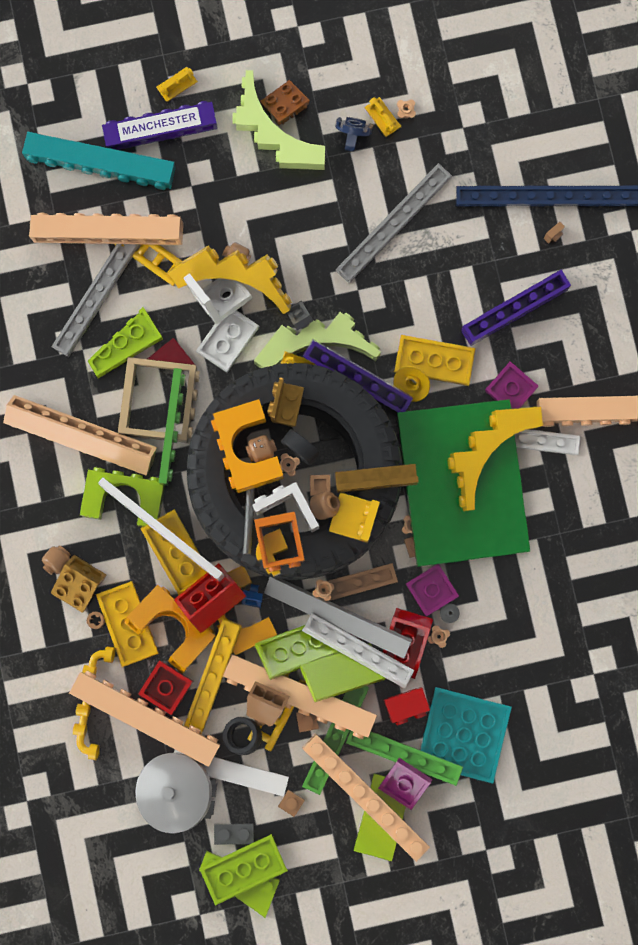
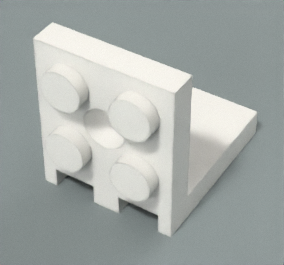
[184,273,252,325]
[252,482,319,532]

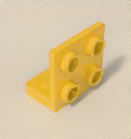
[329,493,380,543]

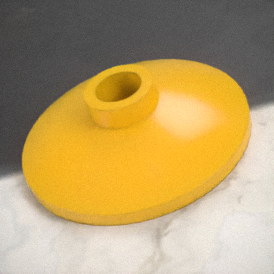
[393,366,430,402]

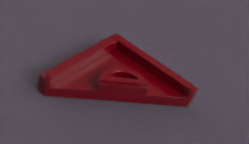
[146,338,195,365]

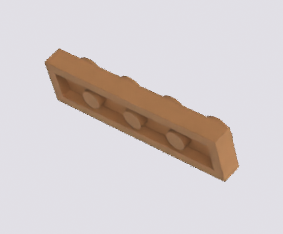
[322,563,398,601]

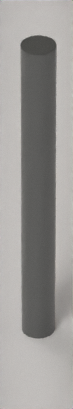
[243,488,255,555]

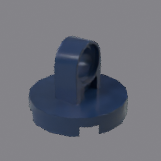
[335,117,373,152]

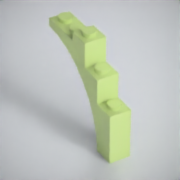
[232,70,325,170]
[254,312,381,368]

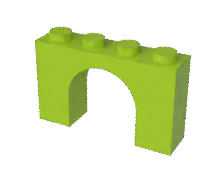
[80,467,166,527]

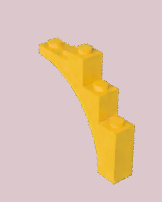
[168,245,292,314]
[448,407,543,511]

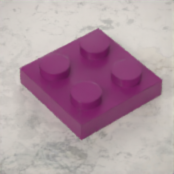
[485,362,539,409]
[405,564,459,617]
[378,758,432,810]

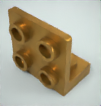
[268,378,304,427]
[51,555,107,613]

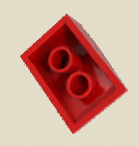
[382,608,433,679]

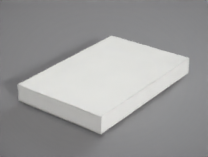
[196,310,259,373]

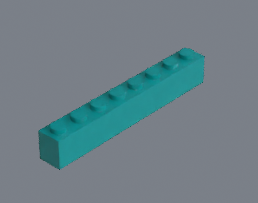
[22,132,176,190]

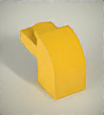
[256,529,288,577]

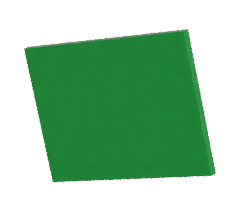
[396,399,530,567]

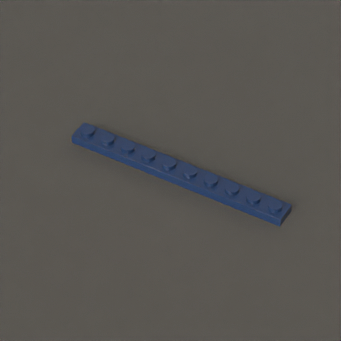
[456,185,638,206]

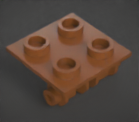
[260,80,310,125]

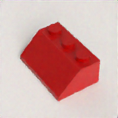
[174,563,246,634]

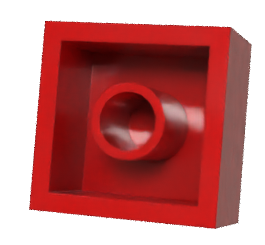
[138,661,194,715]
[383,687,430,725]

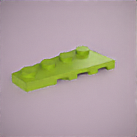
[88,307,163,378]
[199,851,280,918]

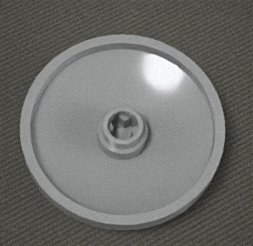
[136,753,212,833]

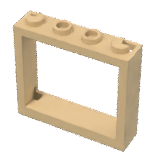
[118,357,200,443]

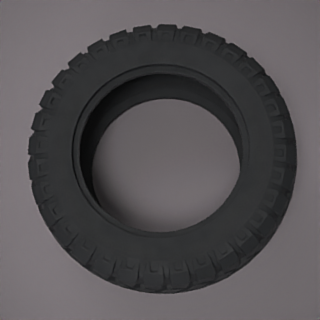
[187,363,402,580]

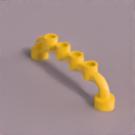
[73,647,115,760]

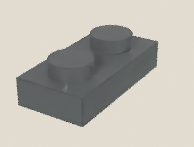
[287,301,313,331]
[214,823,254,845]

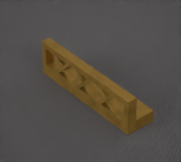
[335,464,419,493]

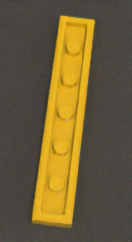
[184,618,242,734]

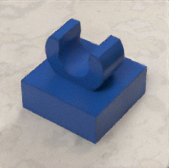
[242,584,263,608]

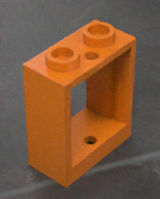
[254,511,305,572]

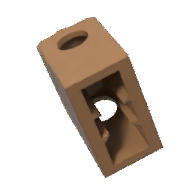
[246,681,290,726]

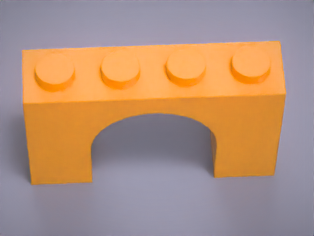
[211,399,284,493]
[217,566,277,656]
[124,585,215,674]

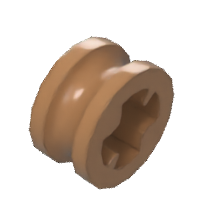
[86,612,105,629]

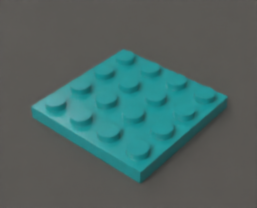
[420,687,512,783]

